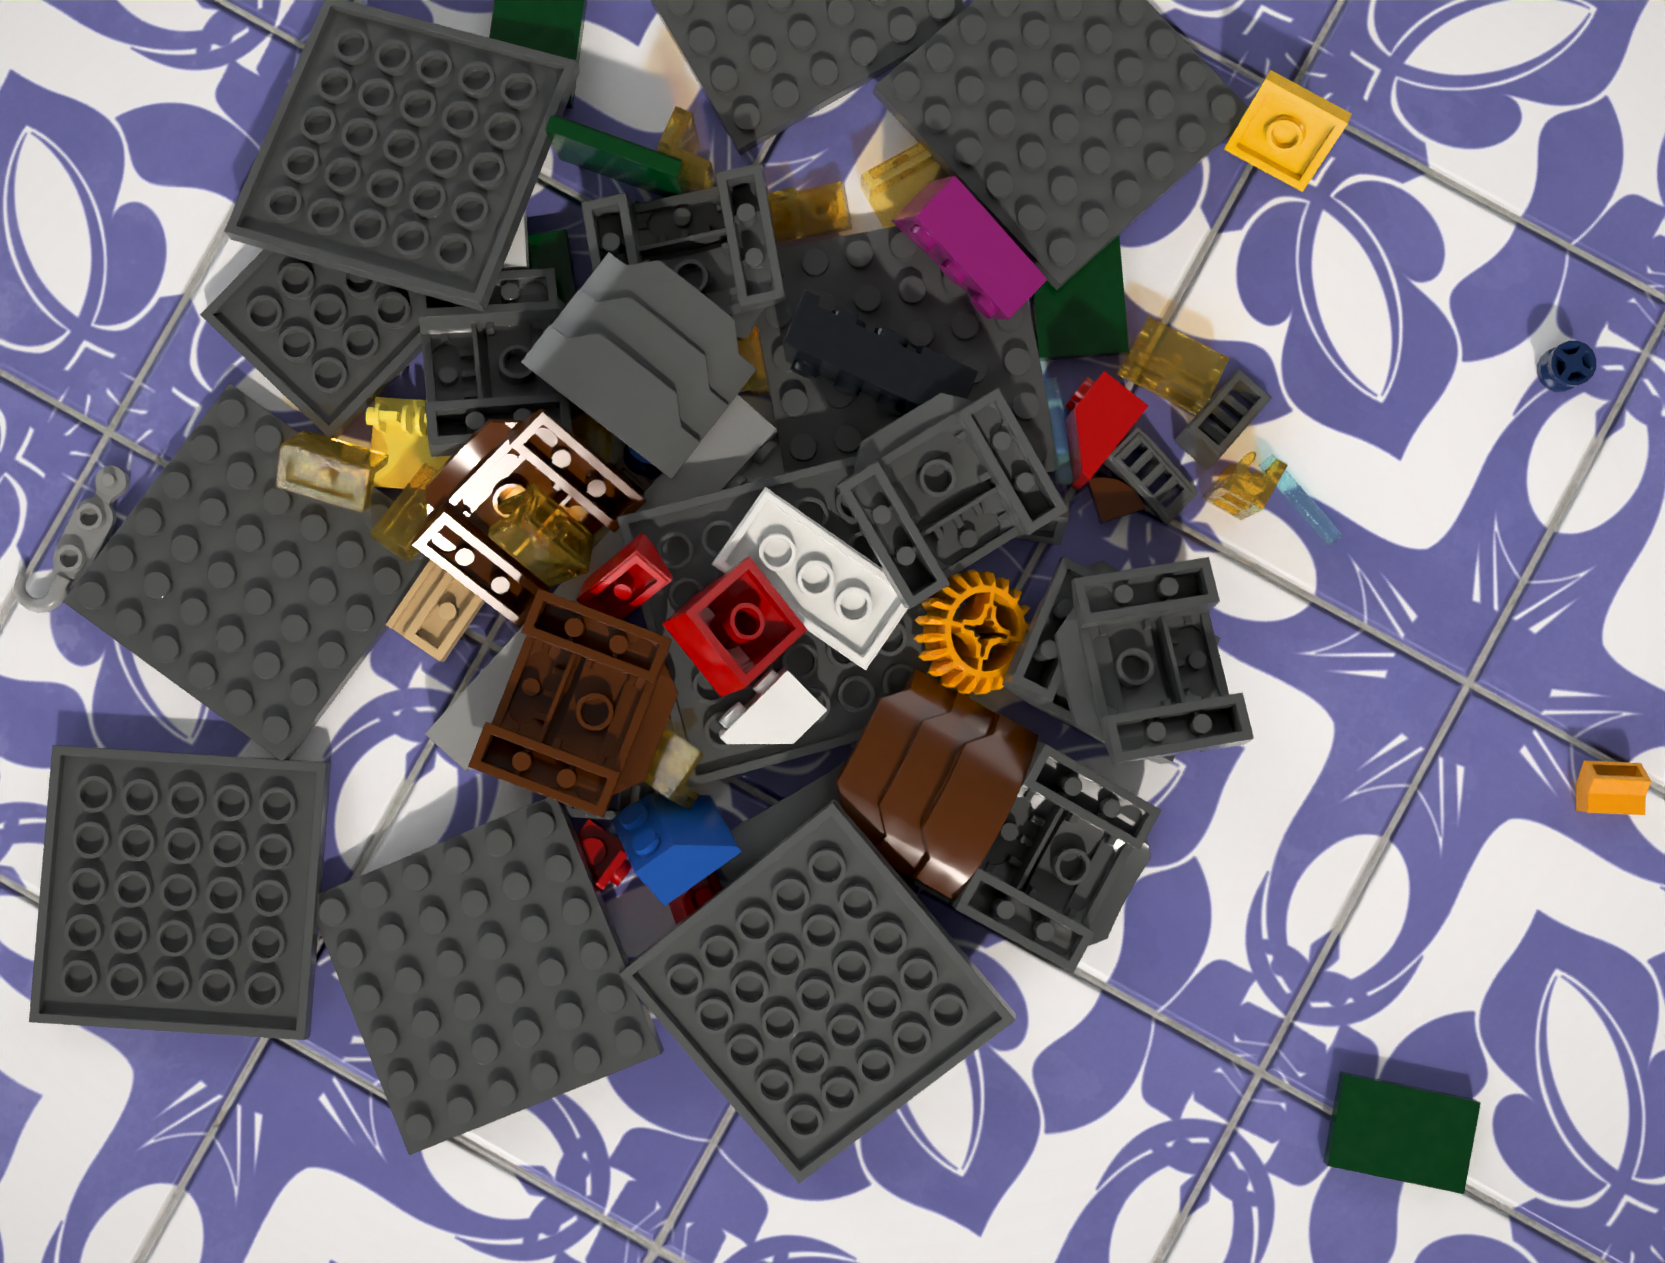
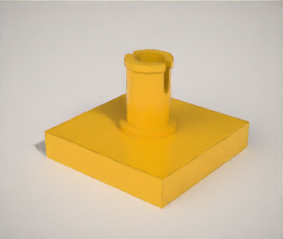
[1224,70,1352,192]

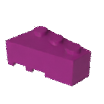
[892,176,1048,319]

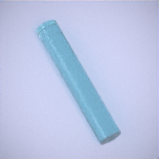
[1044,378,1073,485]
[1259,454,1342,546]

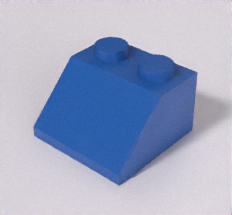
[611,793,742,907]

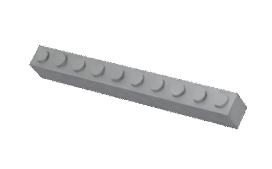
[425,395,778,771]

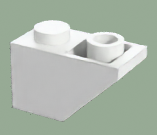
[718,667,827,744]

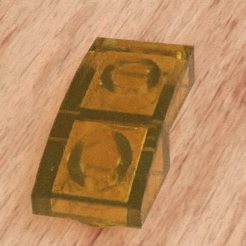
[769,181,852,242]

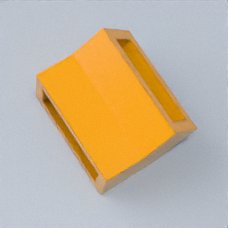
[1575,760,1651,815]

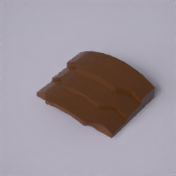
[412,409,646,628]
[468,588,679,818]
[835,669,1039,900]

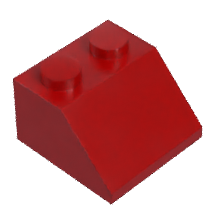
[1063,371,1148,491]
[663,556,807,697]

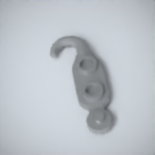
[14,465,130,613]

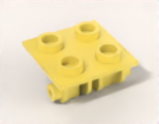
[366,397,452,491]

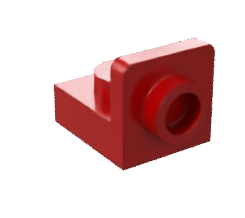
[577,818,632,891]

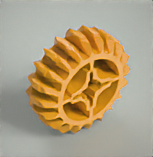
[914,570,1031,694]

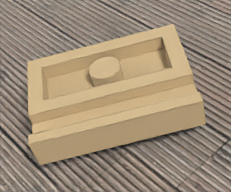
[386,559,485,662]

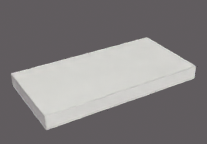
[712,487,908,670]

